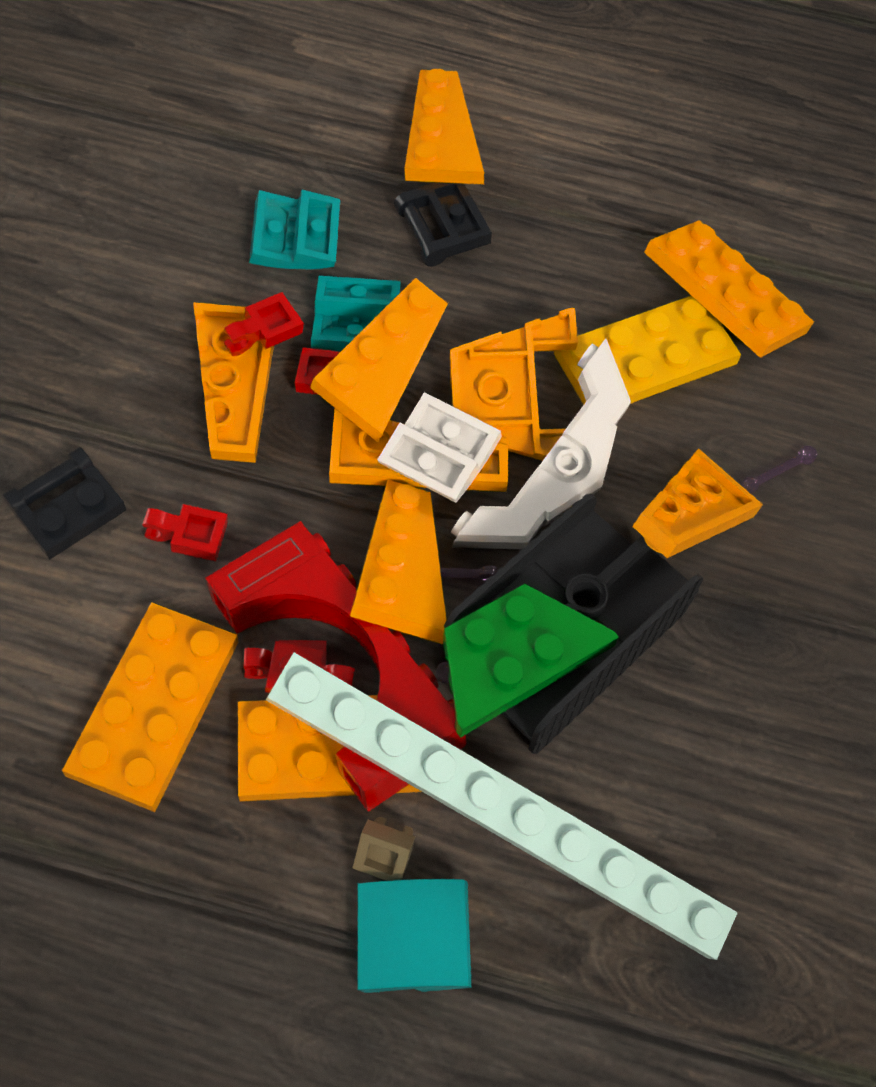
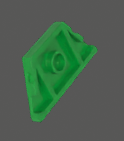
[443,584,619,738]

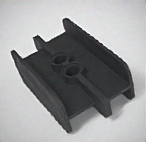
[441,494,704,754]

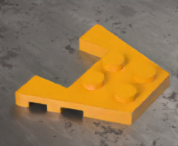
[449,308,578,461]

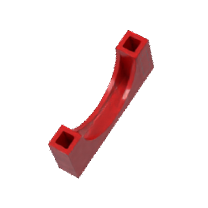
[205,521,466,812]

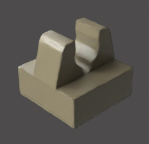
[353,817,416,881]

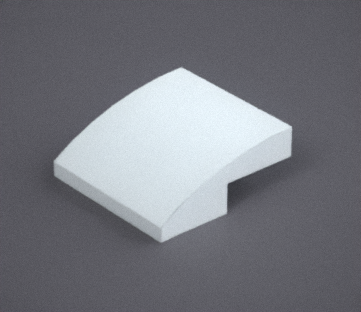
[377,392,502,503]

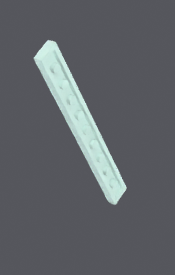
[266,652,737,960]

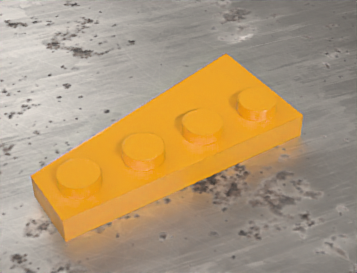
[405,69,484,184]
[310,278,448,442]
[329,408,508,492]
[350,479,447,644]

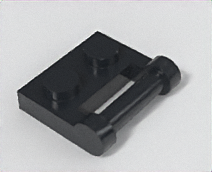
[394,182,492,267]
[2,447,126,560]

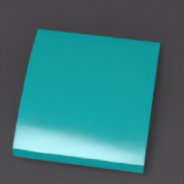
[249,190,340,270]
[311,276,401,352]
[358,879,472,993]

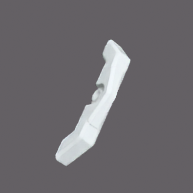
[451,339,631,549]

